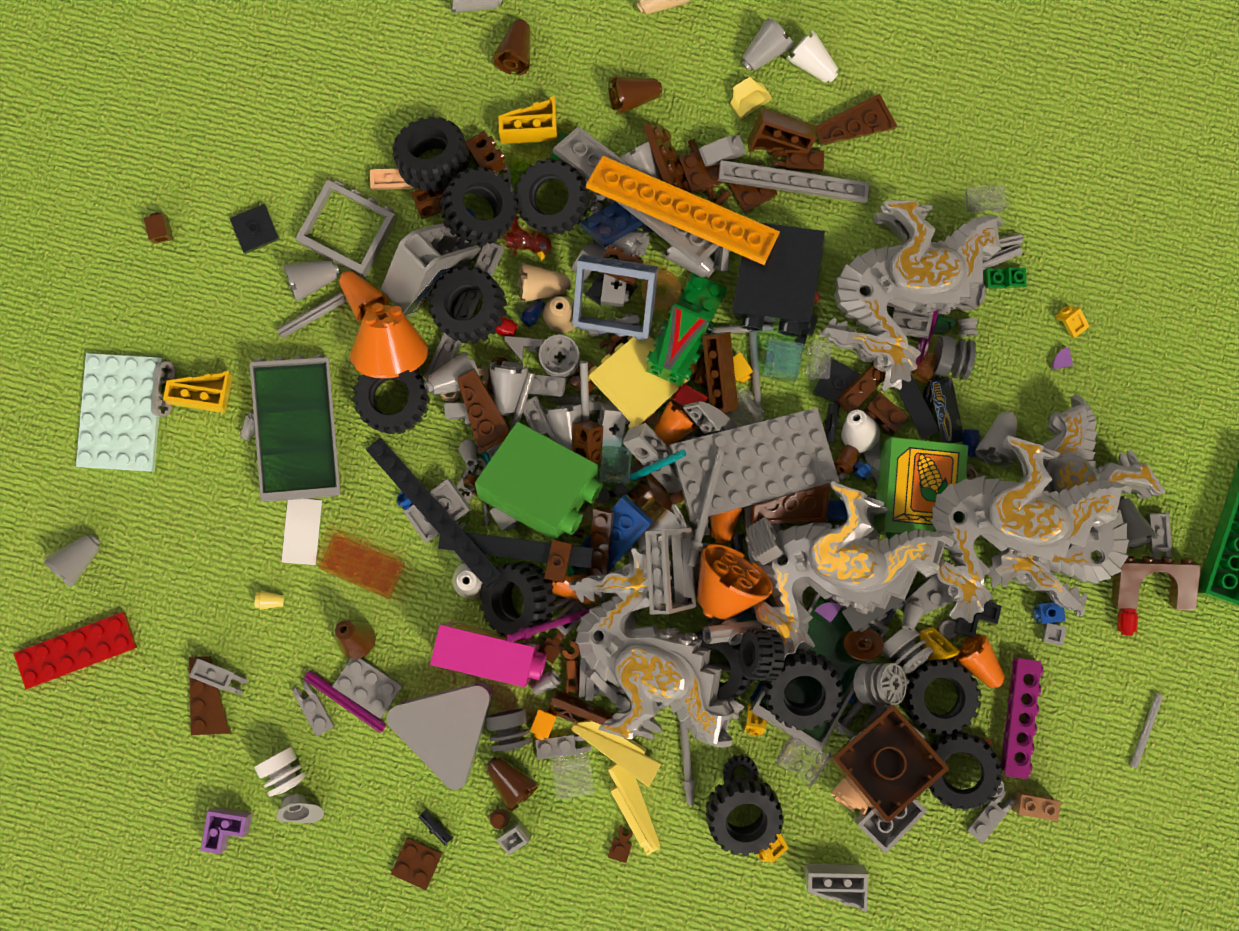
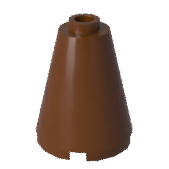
[492,19,530,75]
[608,76,662,115]
[335,620,376,659]
[486,757,539,812]

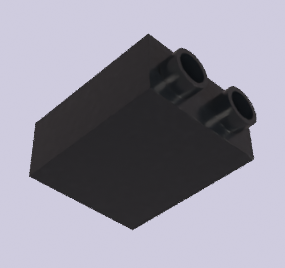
[732,222,825,337]

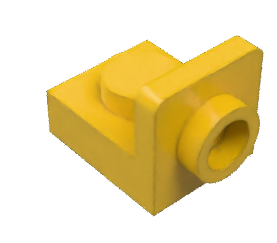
[1055,306,1090,338]
[744,704,768,736]
[756,834,789,862]

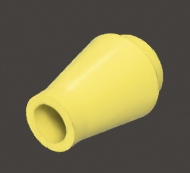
[255,591,284,610]

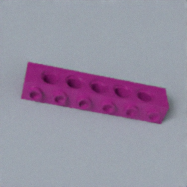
[1000,657,1044,779]

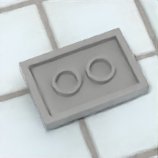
[404,478,472,543]
[332,658,403,719]

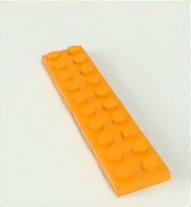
[586,156,780,265]

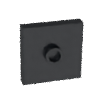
[230,204,280,254]
[812,358,861,408]

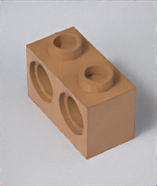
[1012,791,1061,821]

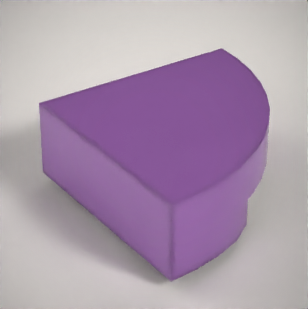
[1052,347,1073,370]
[814,602,842,622]

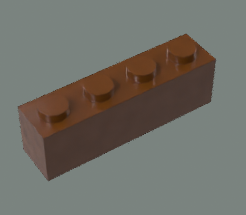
[702,332,738,412]

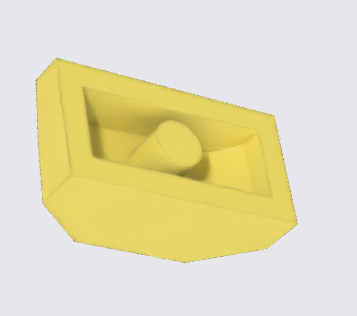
[730,77,772,120]

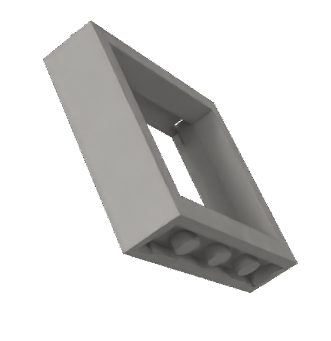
[295,179,398,278]
[645,528,696,614]

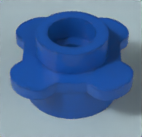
[397,492,413,510]

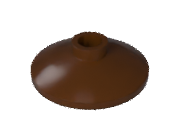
[844,628,884,661]

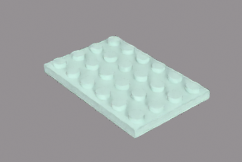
[76,353,164,472]

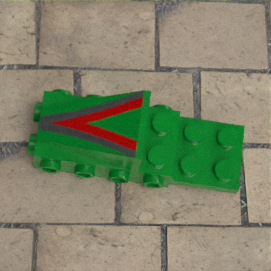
[645,273,727,387]

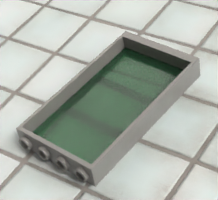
[250,355,340,502]
[749,591,888,752]

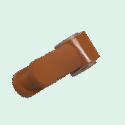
[562,639,580,694]

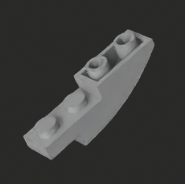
[683,401,737,434]

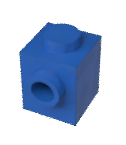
[1032,602,1066,623]

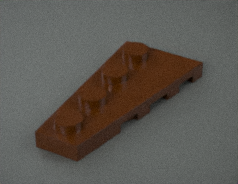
[750,483,830,524]

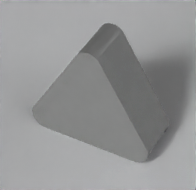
[381,223,481,317]
[387,682,493,790]

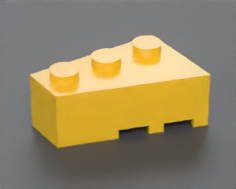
[498,96,558,144]
[163,371,233,413]

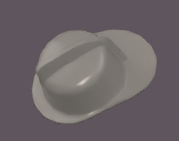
[276,794,324,823]

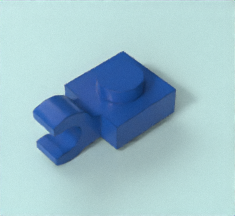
[852,460,873,481]

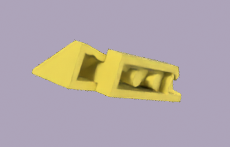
[572,720,662,787]
[608,763,660,855]

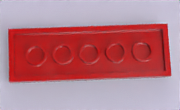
[13,612,137,689]

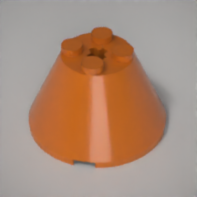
[350,303,428,378]
[696,544,773,621]

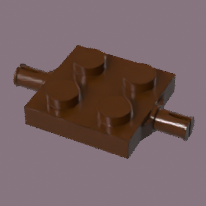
[678,139,726,202]

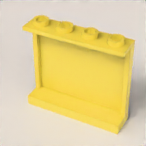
[588,336,690,428]

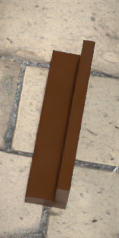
[547,690,615,725]

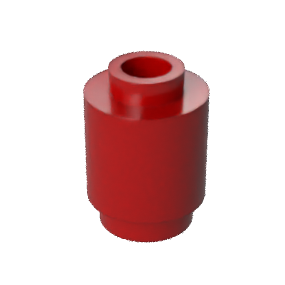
[495,316,518,337]
[1117,608,1139,636]

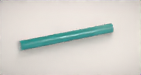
[630,449,686,481]

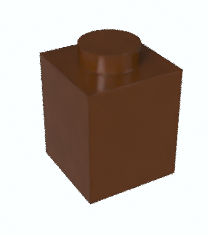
[144,212,174,244]

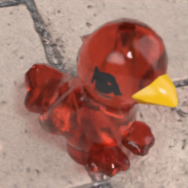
[506,215,552,261]

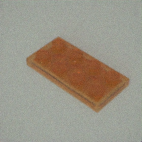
[318,533,405,599]

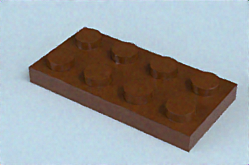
[643,123,690,192]

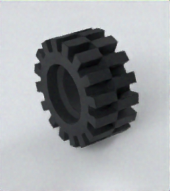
[723,755,759,780]

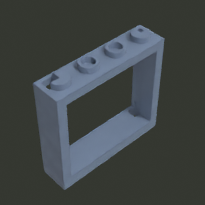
[572,254,659,339]

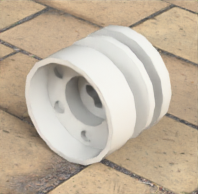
[254,747,306,797]

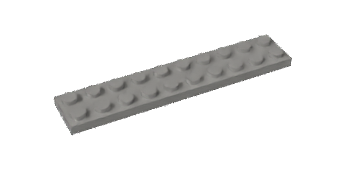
[553,126,719,266]

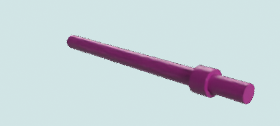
[507,605,599,642]

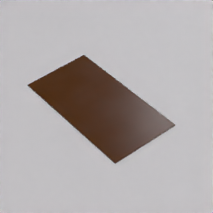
[643,467,675,515]

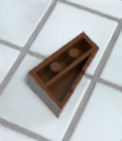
[748,108,816,153]

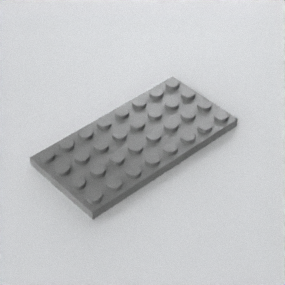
[670,408,839,521]

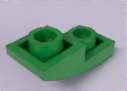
[984,267,1027,289]

